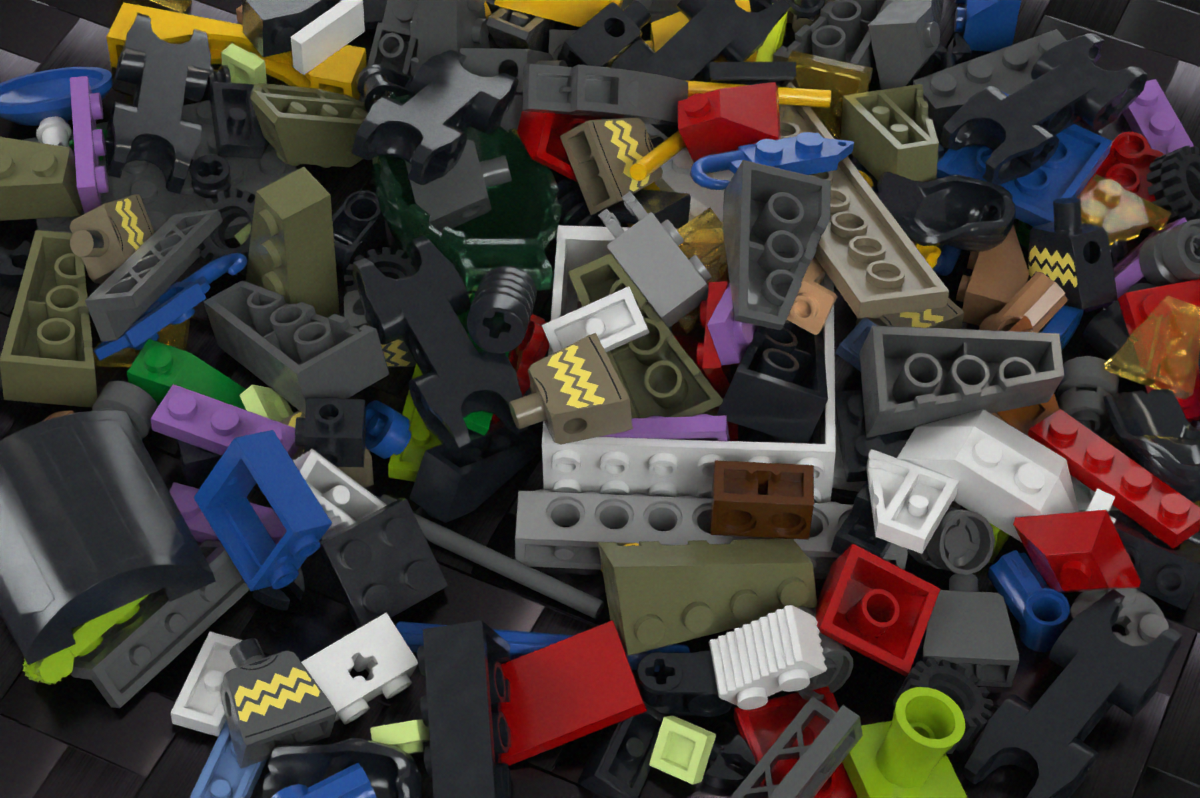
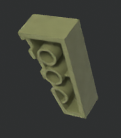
[0,137,82,221]
[245,167,340,318]
[0,230,97,408]
[568,253,723,419]
[598,539,818,656]

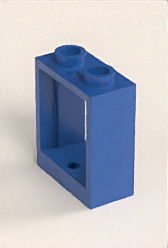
[194,430,332,591]

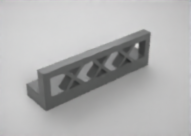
[85,209,223,342]
[70,540,250,708]
[730,696,863,798]

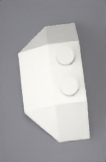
[897,409,1079,542]

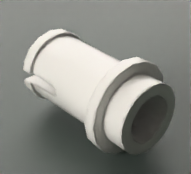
[36,116,72,147]

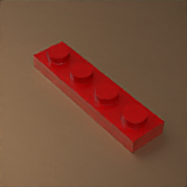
[1028,409,1200,549]

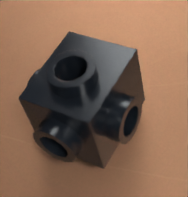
[295,397,367,468]

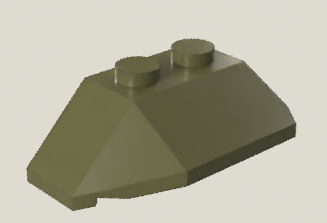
[250,83,368,168]

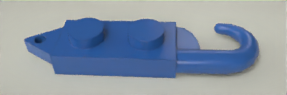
[690,132,854,190]
[93,253,247,361]

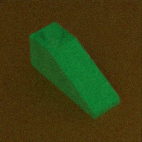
[127,339,246,410]

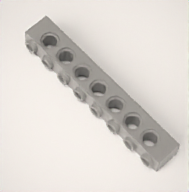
[515,489,908,579]

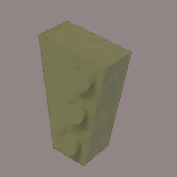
[841,84,939,182]

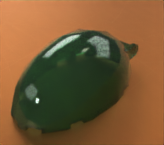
[371,92,562,291]

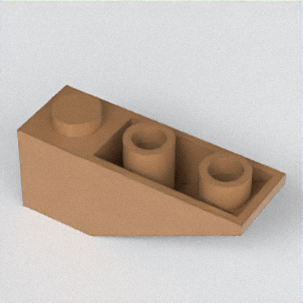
[956,225,1029,331]

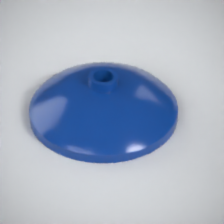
[0,67,113,126]

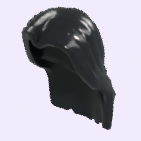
[876,172,1016,252]
[1103,389,1200,503]
[262,738,422,798]

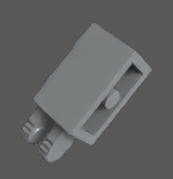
[598,191,712,328]

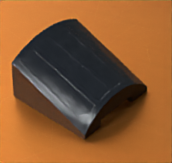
[0,410,216,665]

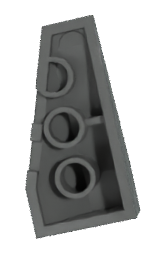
[868,0,943,90]
[723,160,831,330]

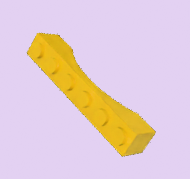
[106,2,367,100]

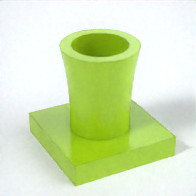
[842,687,968,798]

